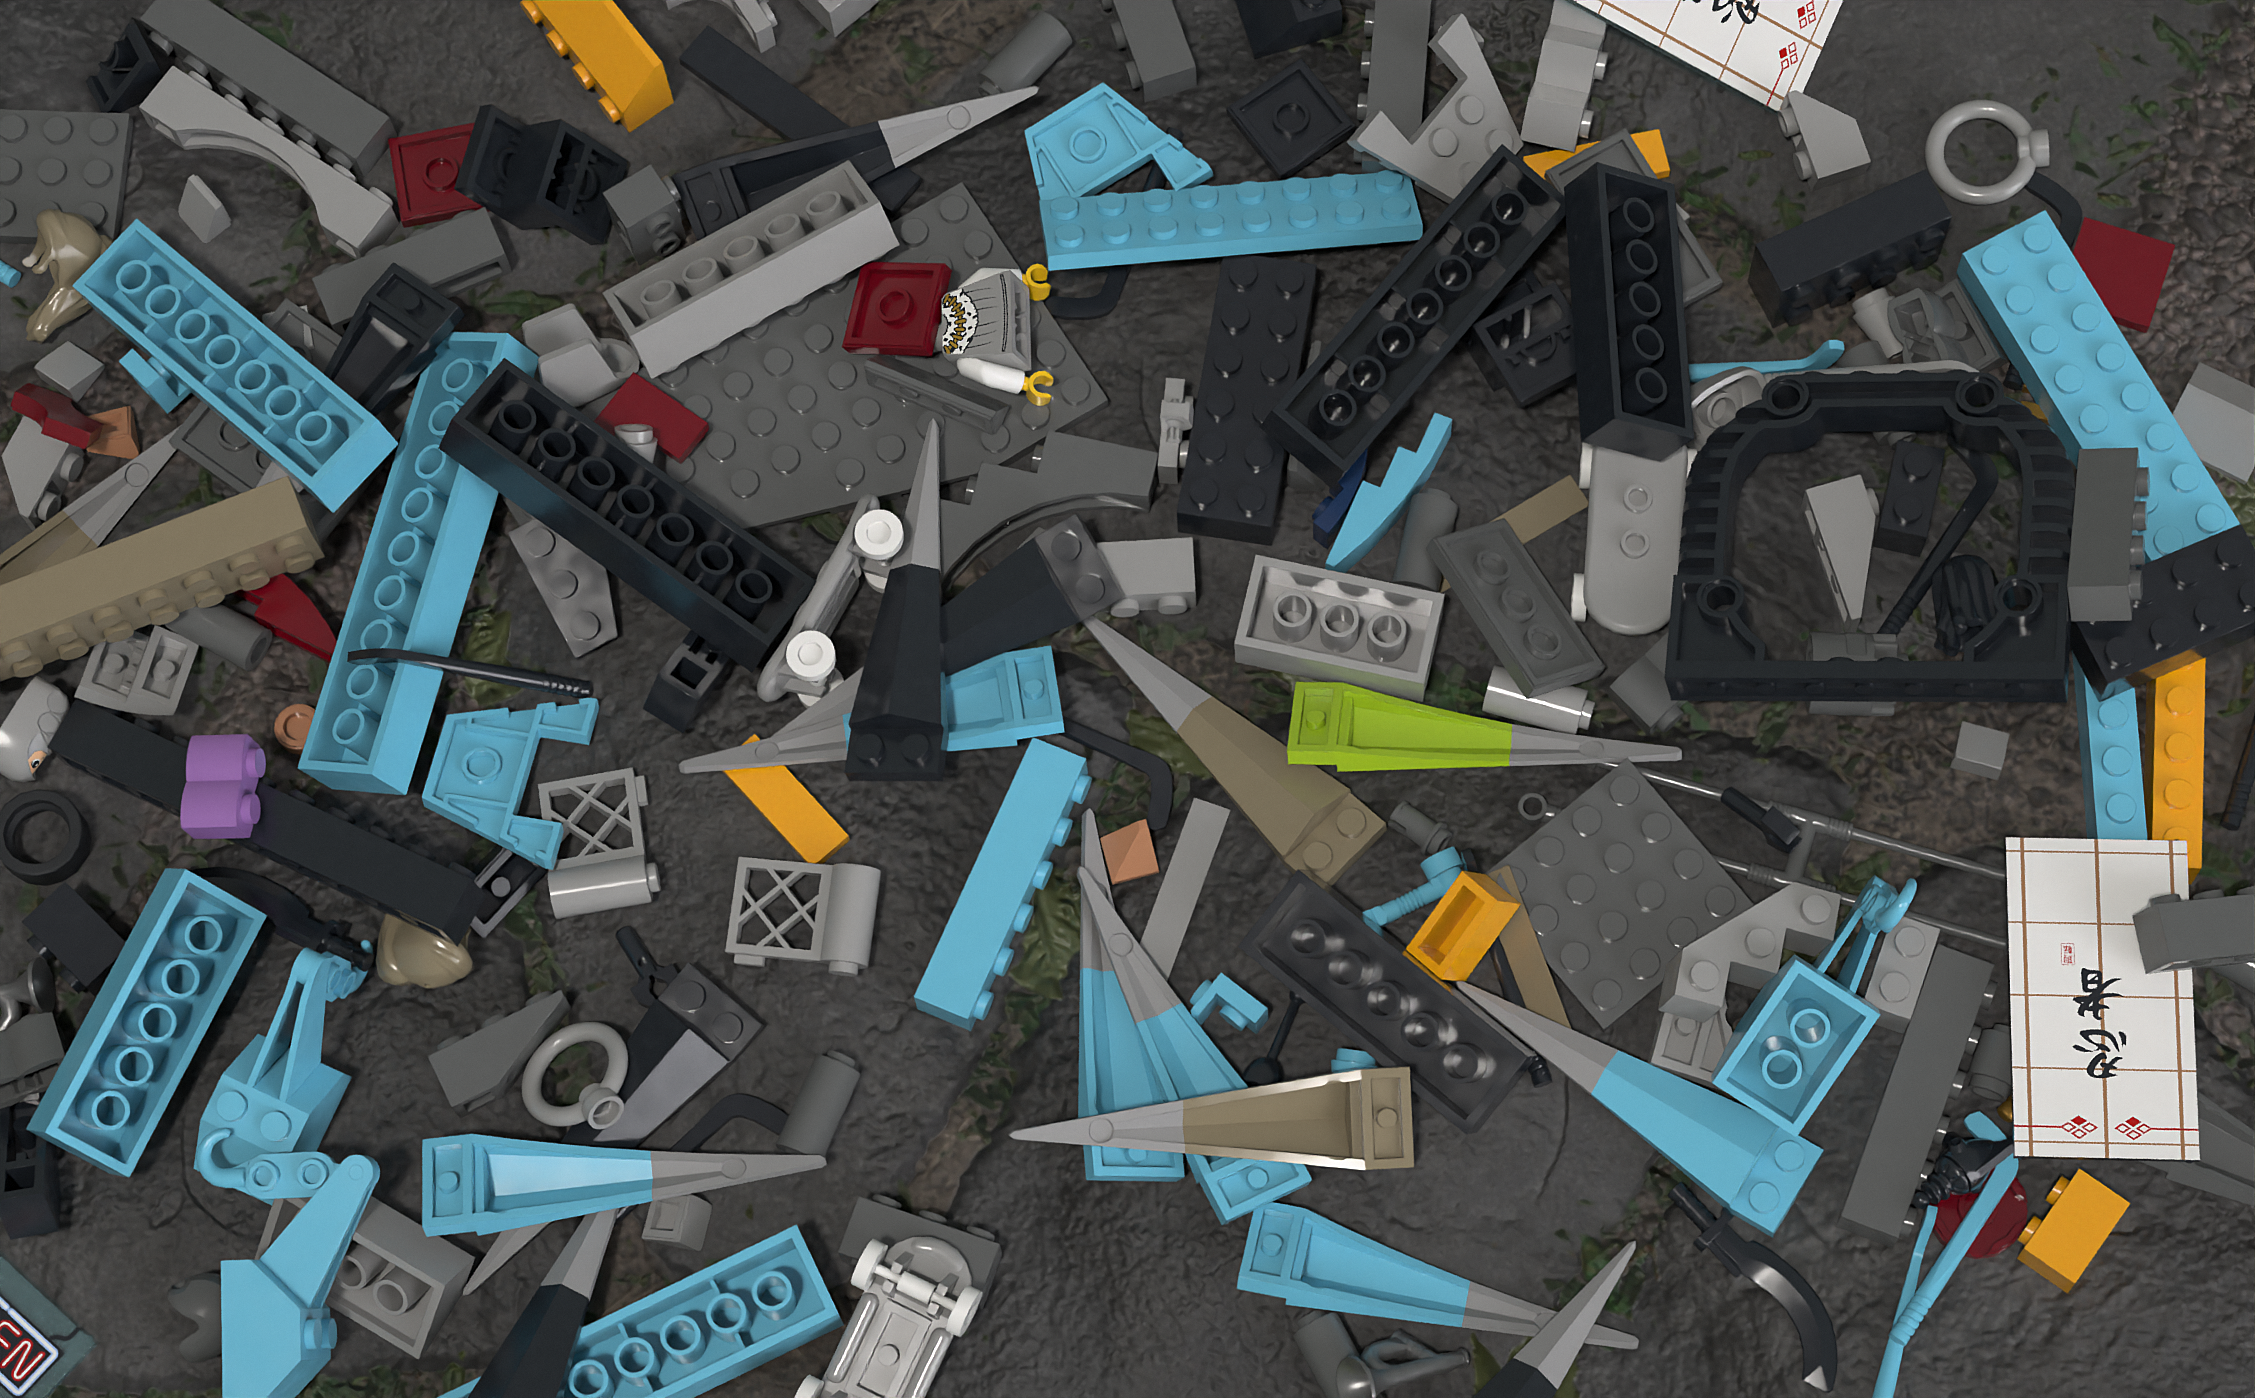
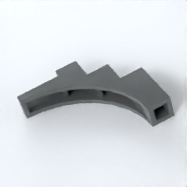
[900,430,1159,600]

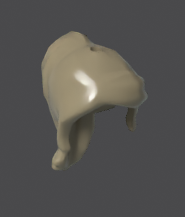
[22,209,114,344]
[376,913,474,989]

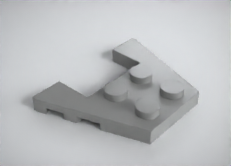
[1347,13,1524,204]

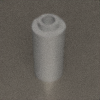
[1482,665,1595,735]

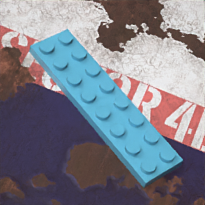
[1039,170,1423,271]

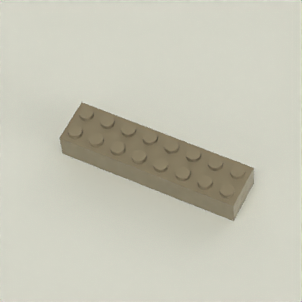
[0,476,325,681]

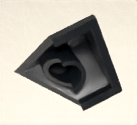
[86,17,163,113]

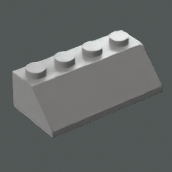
[254,1196,475,1359]

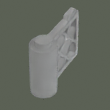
[538,767,661,919]
[725,857,881,977]

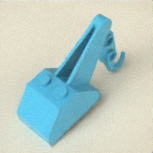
[1711,875,1917,1137]
[193,940,373,1205]
[196,1128,380,1398]

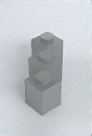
[1520,0,1610,152]
[1658,882,1841,1023]

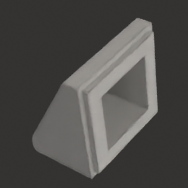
[178,174,231,243]
[34,341,105,403]
[1950,721,2009,780]
[642,1194,712,1251]

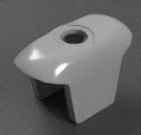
[522,304,640,408]

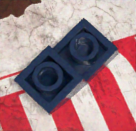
[1312,449,1367,550]

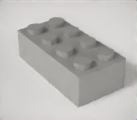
[1234,555,1444,702]

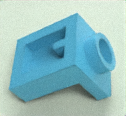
[119,348,191,414]
[1190,973,1269,1034]

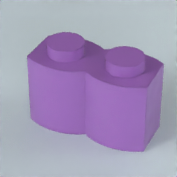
[180,734,266,839]

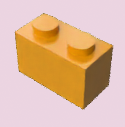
[1406,871,1521,982]
[2017,1168,2130,1293]

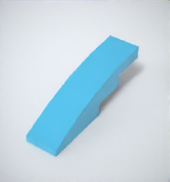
[1325,413,1452,573]

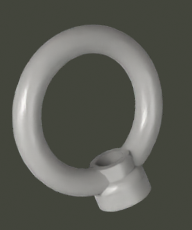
[1925,100,2049,205]
[521,1022,628,1129]

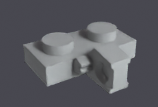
[1158,378,1194,484]

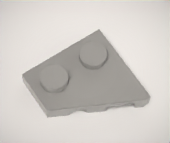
[1647,995,1733,1092]

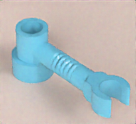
[1362,847,1463,928]

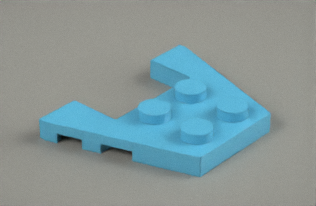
[1024,82,1214,200]
[422,698,599,870]

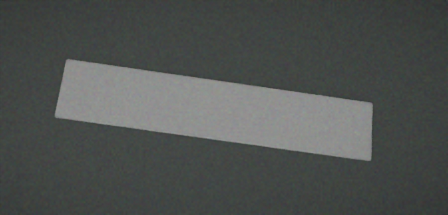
[1140,798,1230,982]

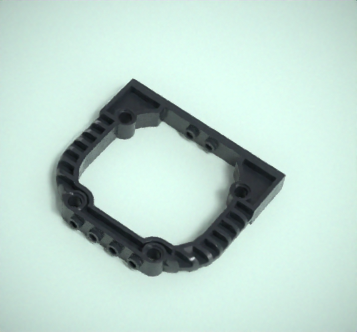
[1664,369,2075,703]

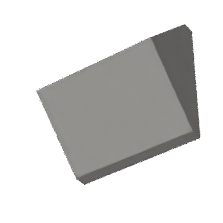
[2172,362,2255,485]

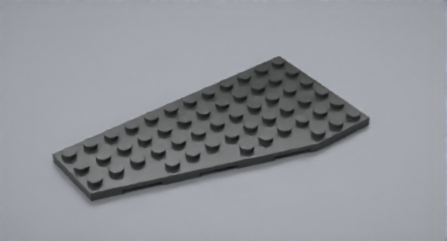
[498,182,1109,534]

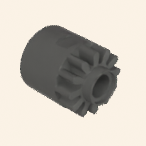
[1805,631,1909,716]

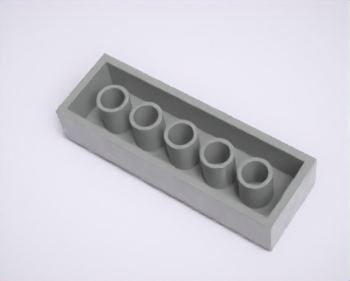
[602,160,899,379]

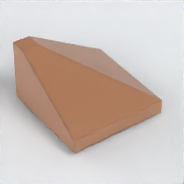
[86,406,141,459]
[1100,819,1159,885]

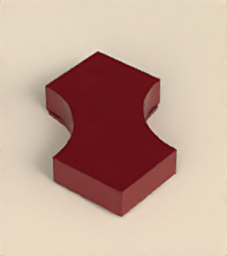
[10,383,104,449]

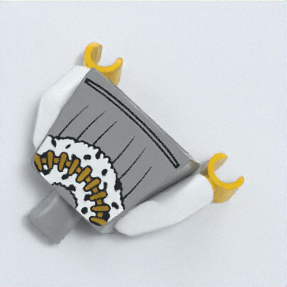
[933,264,1054,406]

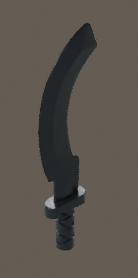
[188,867,374,972]
[1667,1182,1837,1393]

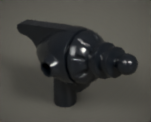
[1913,1132,2013,1209]

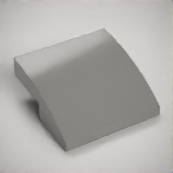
[74,625,199,715]

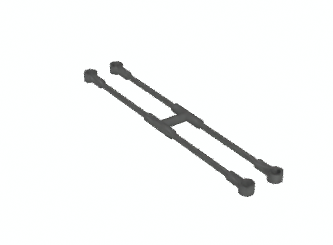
[1517,730,2008,955]

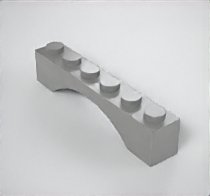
[139,66,399,260]

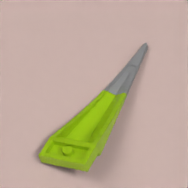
[1287,682,1682,772]

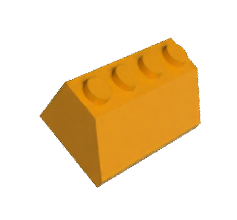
[519,0,674,133]

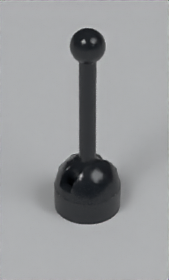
[1241,990,1305,1087]

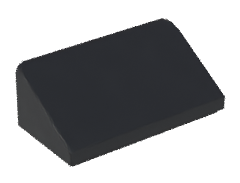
[470,844,548,938]

